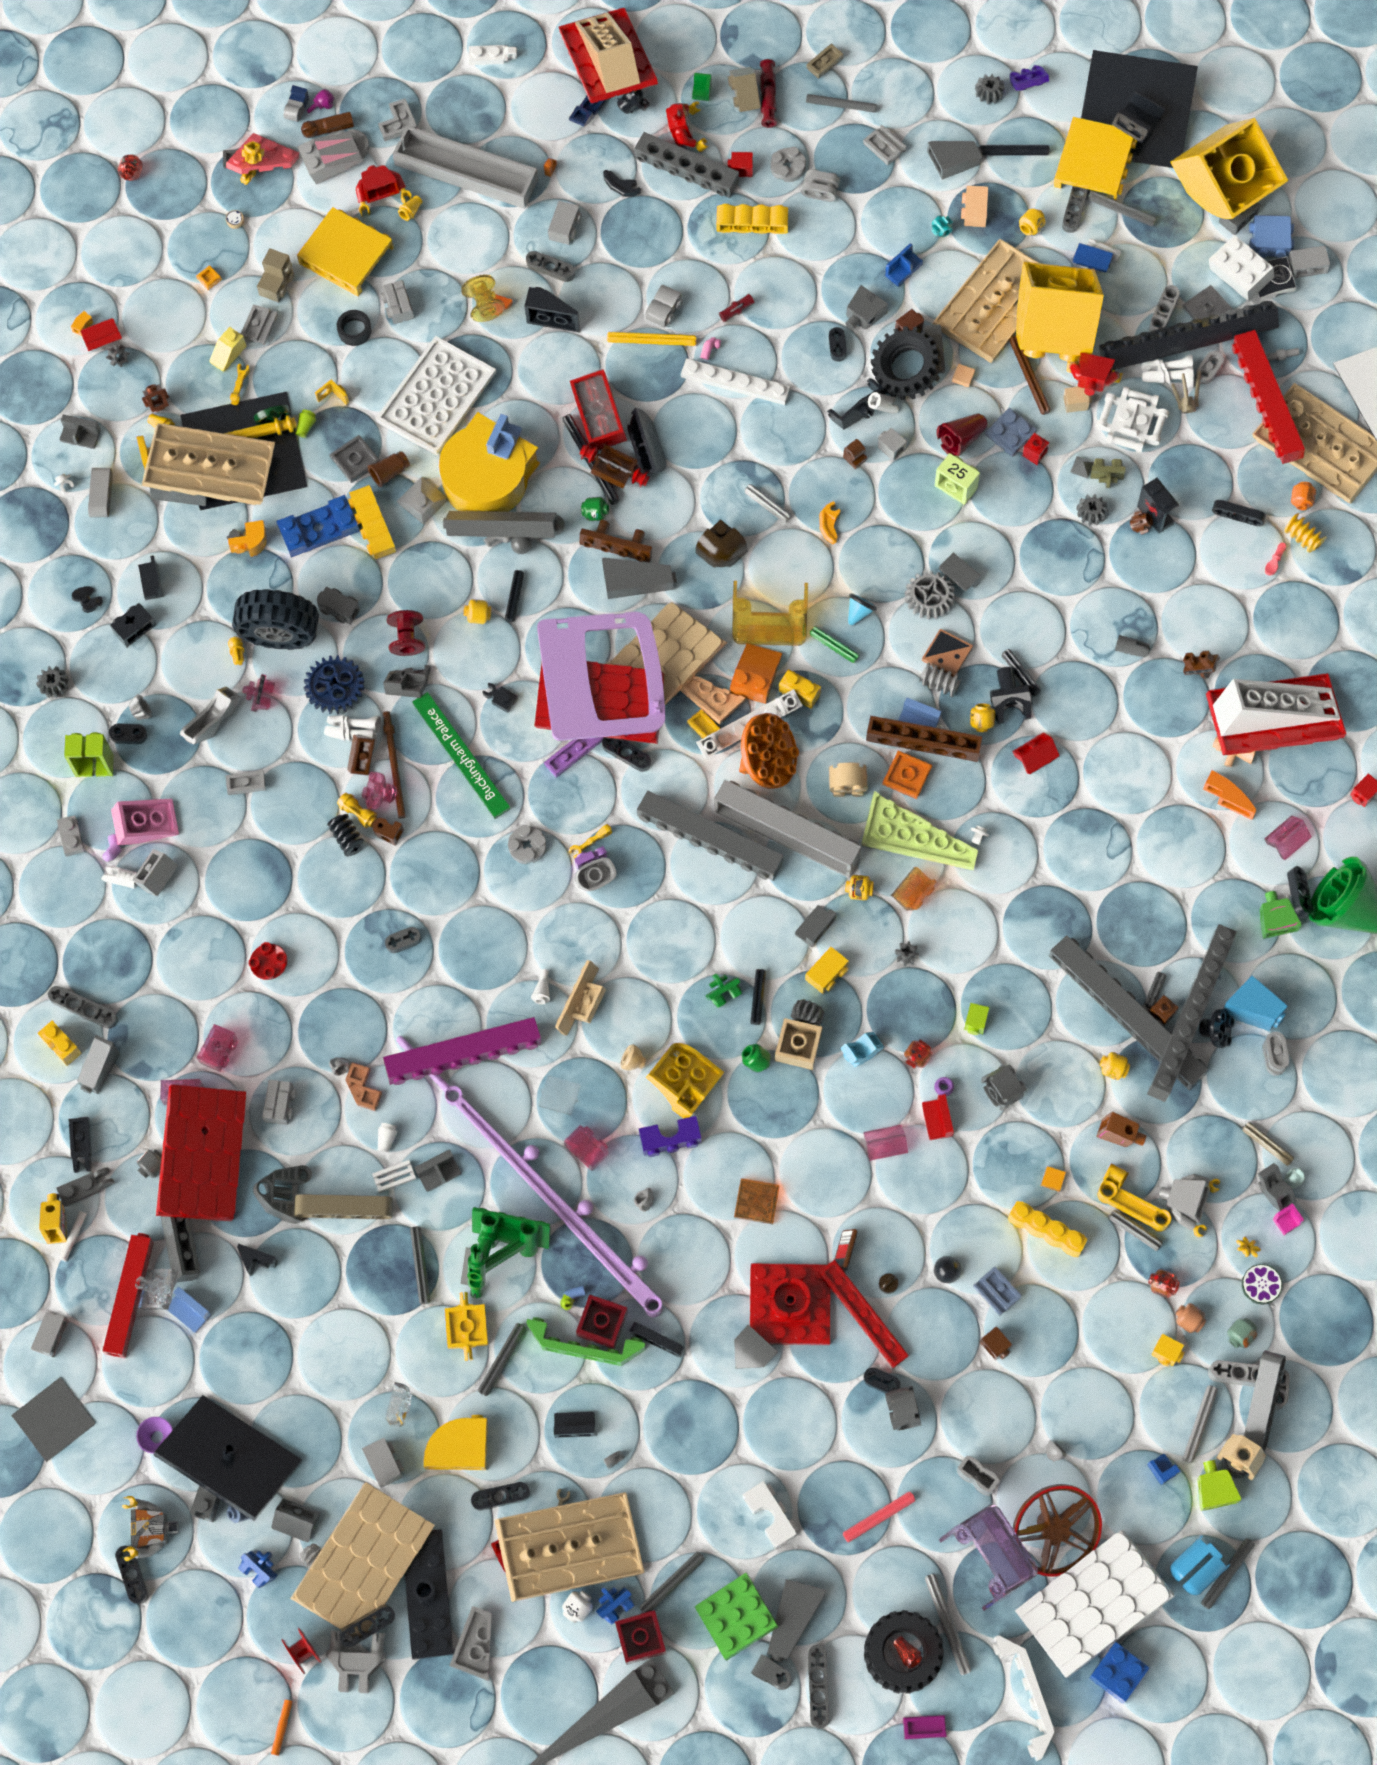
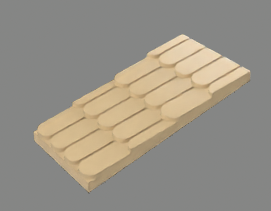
[932,239,1038,363]
[1252,383,1377,504]
[141,423,275,505]
[607,602,727,705]
[290,1482,435,1636]
[494,1492,645,1602]

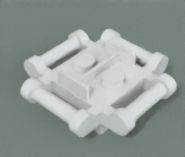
[1096,386,1169,453]

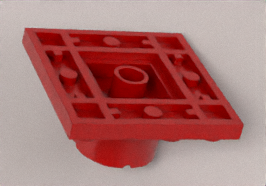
[750,1263,830,1346]

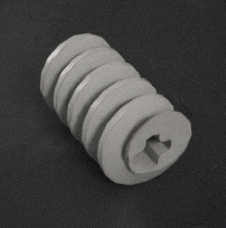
[919,662,961,697]

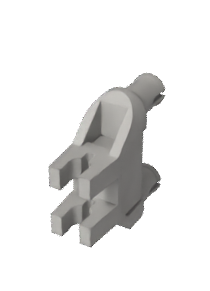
[326,1631,387,1693]

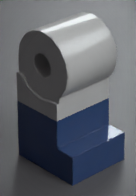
[283,85,309,122]

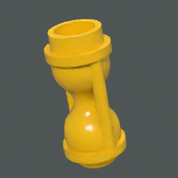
[337,792,377,828]

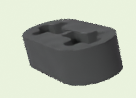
[385,927,421,953]

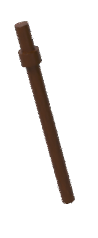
[383,711,406,819]

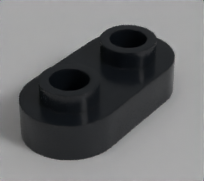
[109,723,147,744]

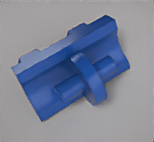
[238,1550,278,1588]
[596,1587,634,1625]

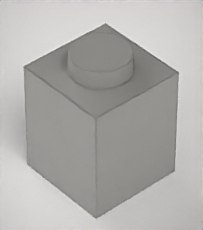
[878,428,907,461]

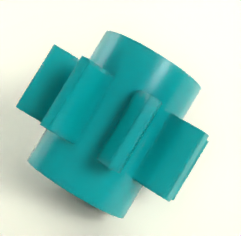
[931,215,953,238]

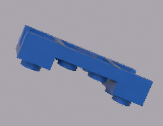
[276,495,360,558]

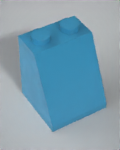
[1223,976,1288,1031]

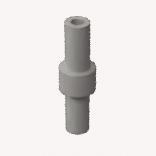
[1266,348,1299,361]

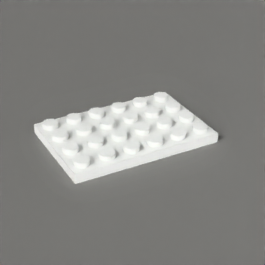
[376,336,496,456]

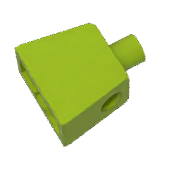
[1197,1460,1241,1511]

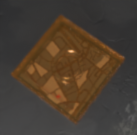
[734,1178,780,1225]

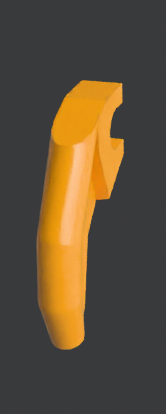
[819,501,841,544]

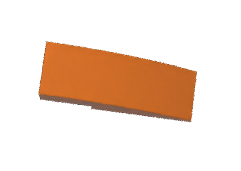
[1203,770,1256,820]

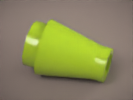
[295,409,316,438]

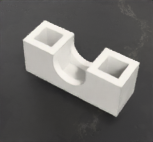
[743,1481,798,1549]

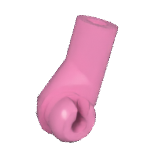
[700,337,721,360]

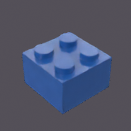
[1089,1642,1149,1704]

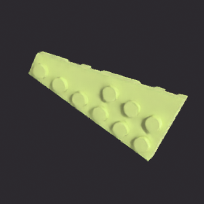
[861,791,978,871]

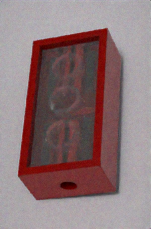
[570,369,627,451]

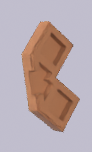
[345,1062,382,1112]

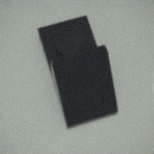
[237,1243,278,1276]

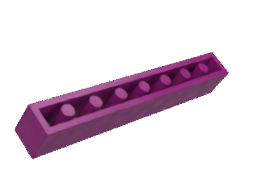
[383,1017,541,1085]

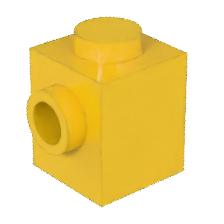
[1151,1334,1185,1366]

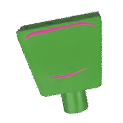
[1259,891,1301,939]

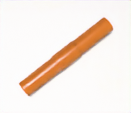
[271,1699,293,1756]

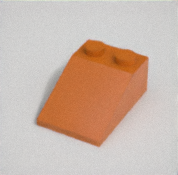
[730,643,782,704]

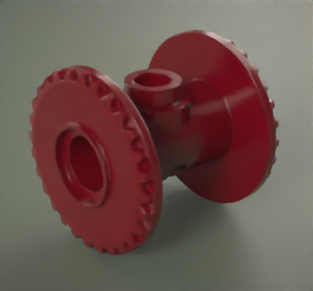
[386,610,426,656]

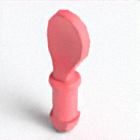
[1265,543,1287,576]

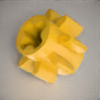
[242,141,264,164]

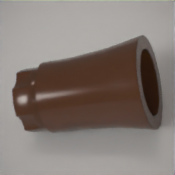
[368,451,410,488]

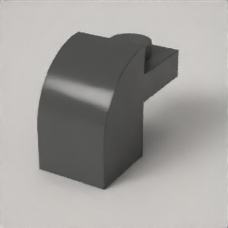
[1258,1163,1297,1211]

